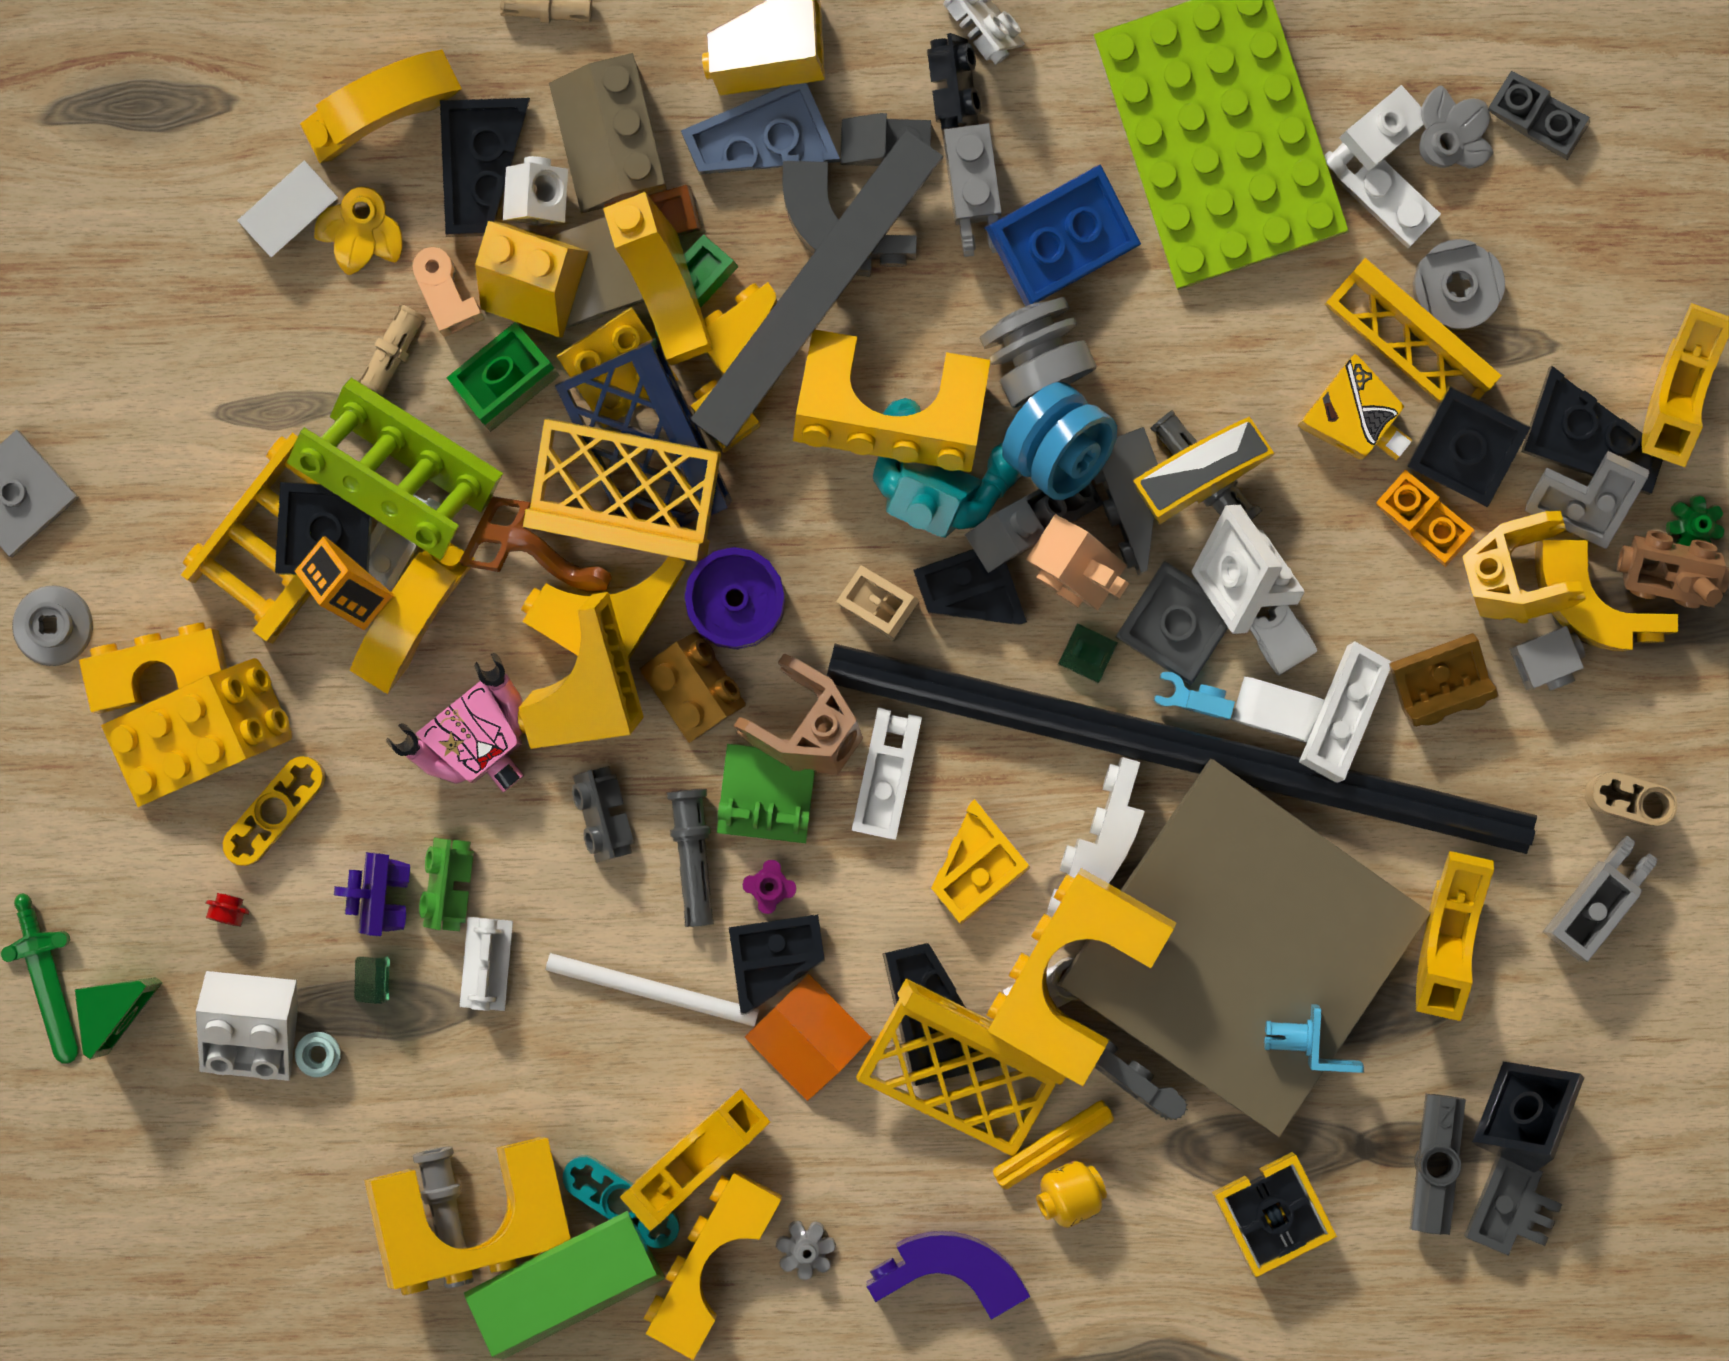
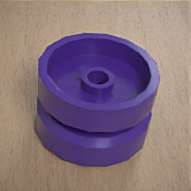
[684,547,786,650]

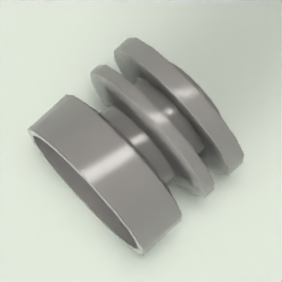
[979,297,1097,408]

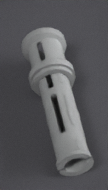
[413,1146,474,1288]

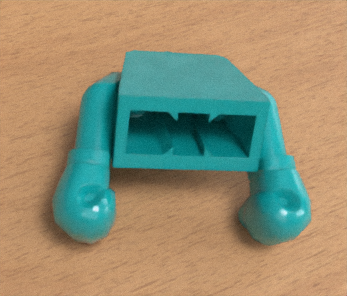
[873,398,1022,538]

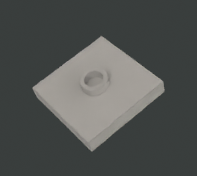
[0,430,79,557]

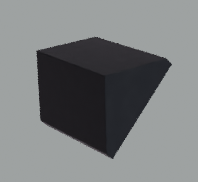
[1472,1061,1584,1173]

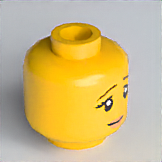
[1036,1161,1107,1228]

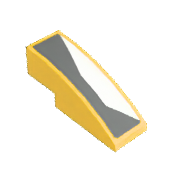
[1133,416,1275,525]

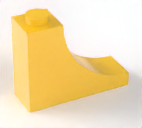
[603,192,713,366]
[521,556,688,662]
[518,592,644,749]

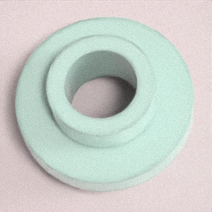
[295,1032,341,1077]

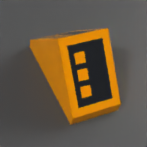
[295,536,394,630]

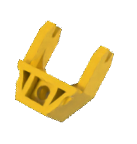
[1462,511,1586,624]

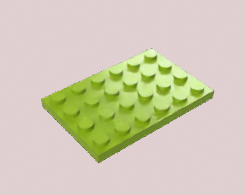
[1093,0,1349,290]

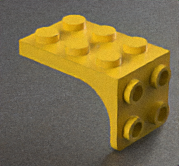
[101,658,292,807]

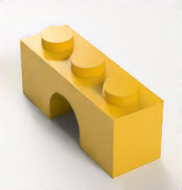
[79,622,227,714]

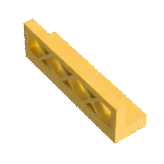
[1325,258,1502,403]

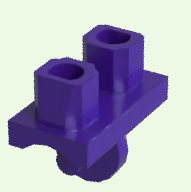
[334,852,410,936]

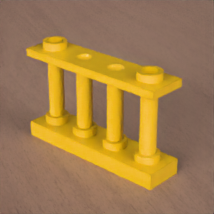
[181,432,319,644]

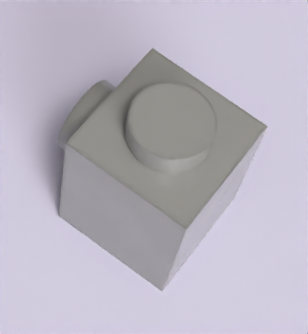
[1509,626,1585,691]

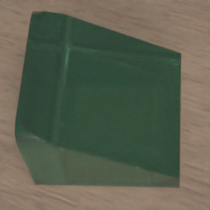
[354,956,390,1004]

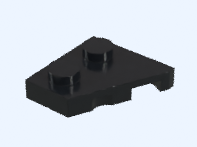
[729,914,825,1015]

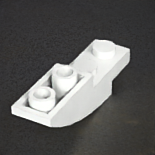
[1047,757,1145,916]

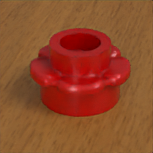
[205,893,249,927]

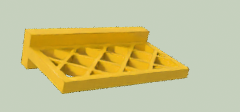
[523,418,721,562]
[856,979,1066,1157]

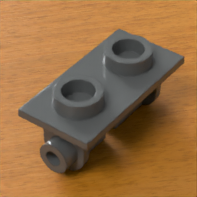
[572,766,634,863]

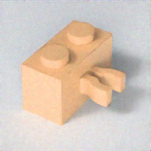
[1026,514,1129,610]

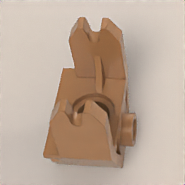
[733,654,863,775]

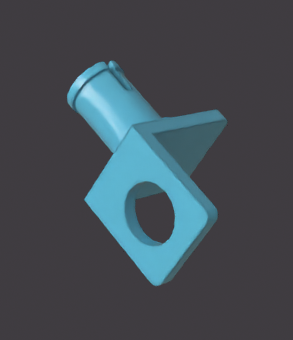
[1264,1004,1364,1073]

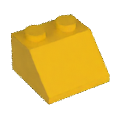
[475,221,589,337]

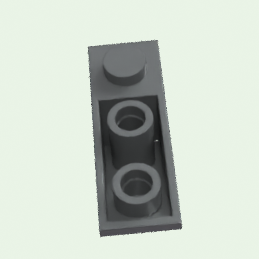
[1093,427,1158,575]
[965,482,1103,573]

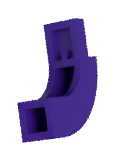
[866,1231,1030,1320]

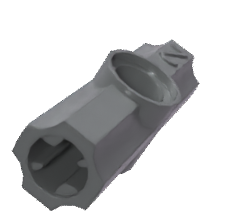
[1409,1093,1466,1235]

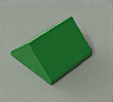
[446,322,560,432]
[75,977,163,1060]

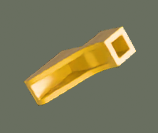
[691,282,777,453]

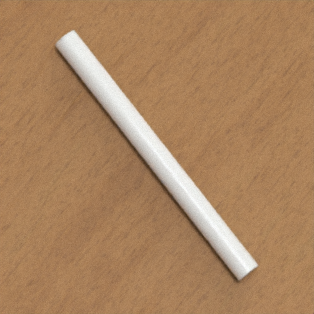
[546,953,759,1027]

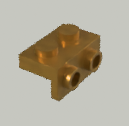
[639,632,746,743]
[1389,633,1499,727]

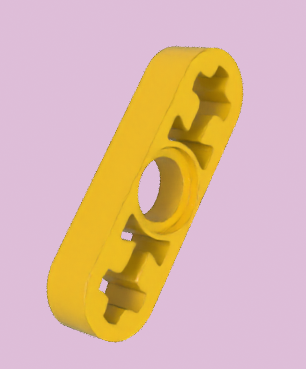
[223,756,325,866]

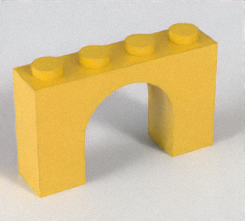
[793,329,990,472]
[986,868,1176,1087]
[364,1137,571,1295]

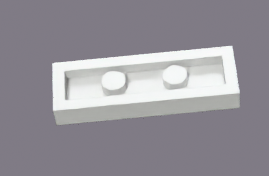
[1299,642,1391,783]

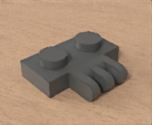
[1464,1155,1562,1256]

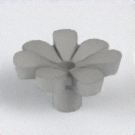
[776,1221,836,1280]

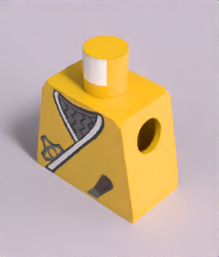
[1297,353,1412,460]

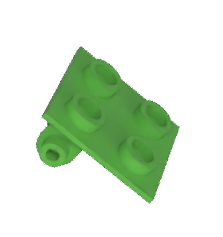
[717,744,815,844]

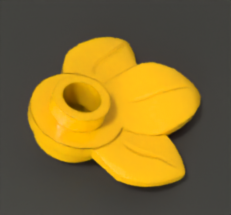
[314,186,402,275]

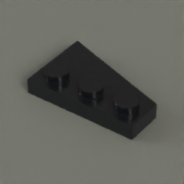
[882,943,1000,1086]

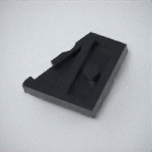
[913,549,1027,625]

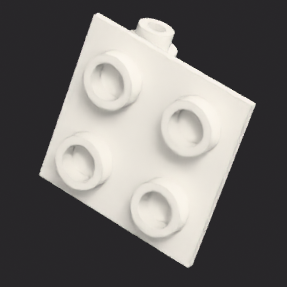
[943,0,1025,65]

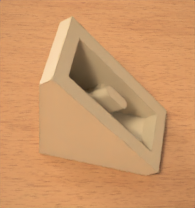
[836,565,919,641]

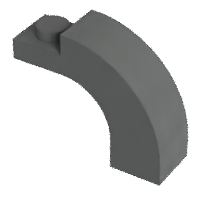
[782,161,917,277]

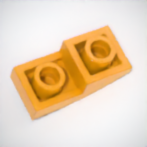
[1376,469,1475,567]

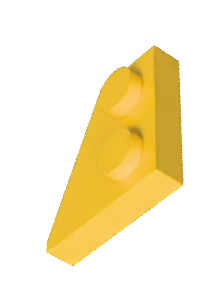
[931,799,1031,925]

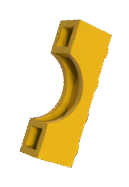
[643,1170,782,1360]

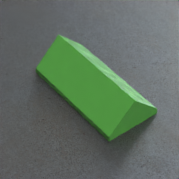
[464,1211,665,1359]

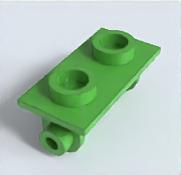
[419,837,474,932]

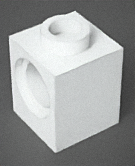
[503,156,568,227]

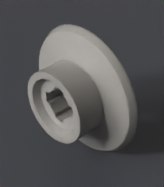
[12,586,93,666]

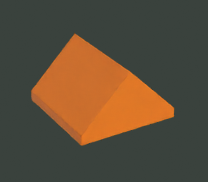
[745,973,872,1101]

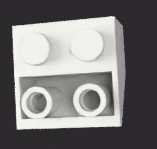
[196,971,298,1081]

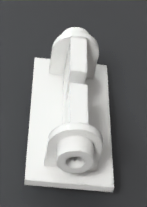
[460,917,513,1011]

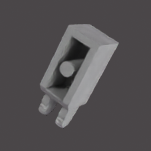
[943,123,1001,257]
[1543,835,1658,962]

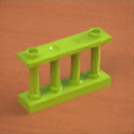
[287,377,503,560]

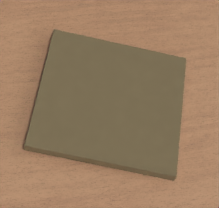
[1057,759,1430,1137]

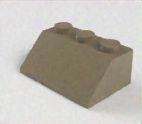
[549,53,667,214]

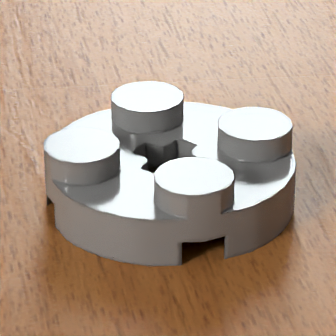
[1413,239,1505,331]

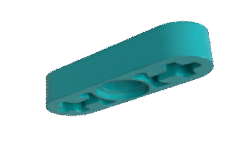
[562,1155,680,1248]

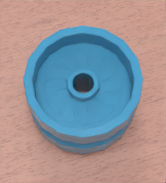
[1002,382,1118,500]

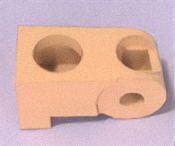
[413,247,485,337]

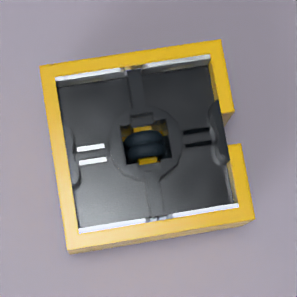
[1212,1152,1337,1277]

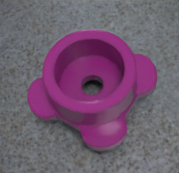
[742,860,796,914]

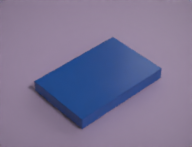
[985,164,1141,306]

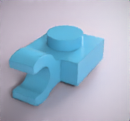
[1153,672,1235,720]

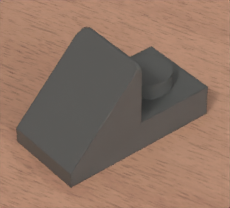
[840,113,931,166]

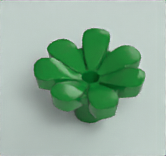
[1666,495,1724,546]

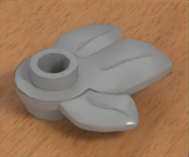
[1419,85,1494,169]

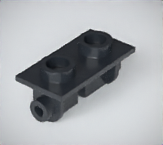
[927,33,981,131]

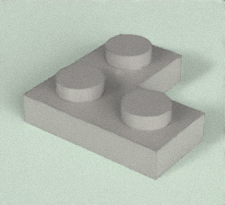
[1525,451,1649,549]

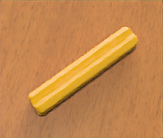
[993,1100,1114,1190]

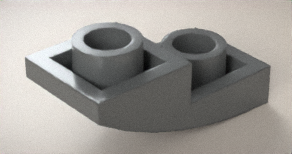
[1488,71,1590,160]

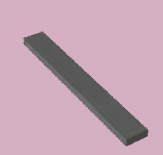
[690,129,943,447]

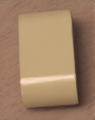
[1585,772,1677,826]

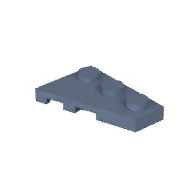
[681,83,840,175]

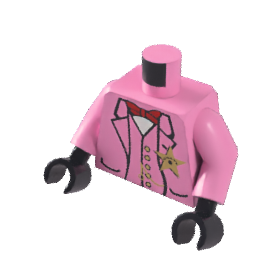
[386,653,524,792]

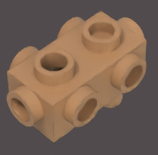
[1617,530,1729,608]

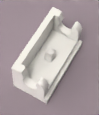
[237,160,338,257]

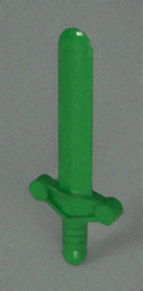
[1,893,78,1064]

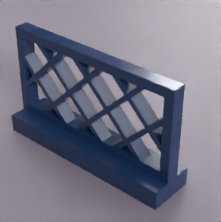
[555,338,732,527]

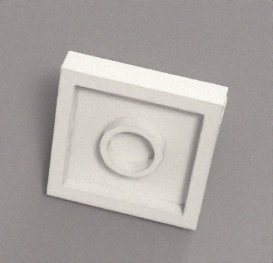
[1191,505,1305,634]

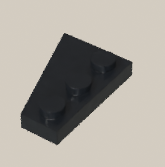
[440,98,530,237]
[1521,366,1663,495]

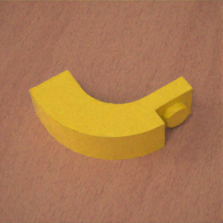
[300,49,462,163]
[1642,303,1729,467]
[1535,540,1678,652]
[349,543,475,694]
[1416,851,1494,1021]
[620,1088,771,1231]

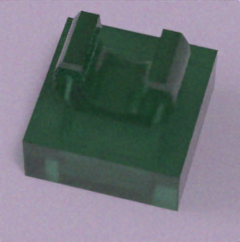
[1057,623,1118,684]

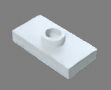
[1339,85,1424,171]

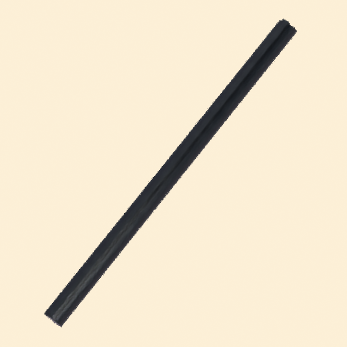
[827,643,1537,854]

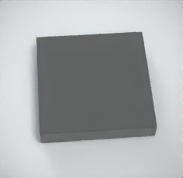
[1115,561,1228,686]

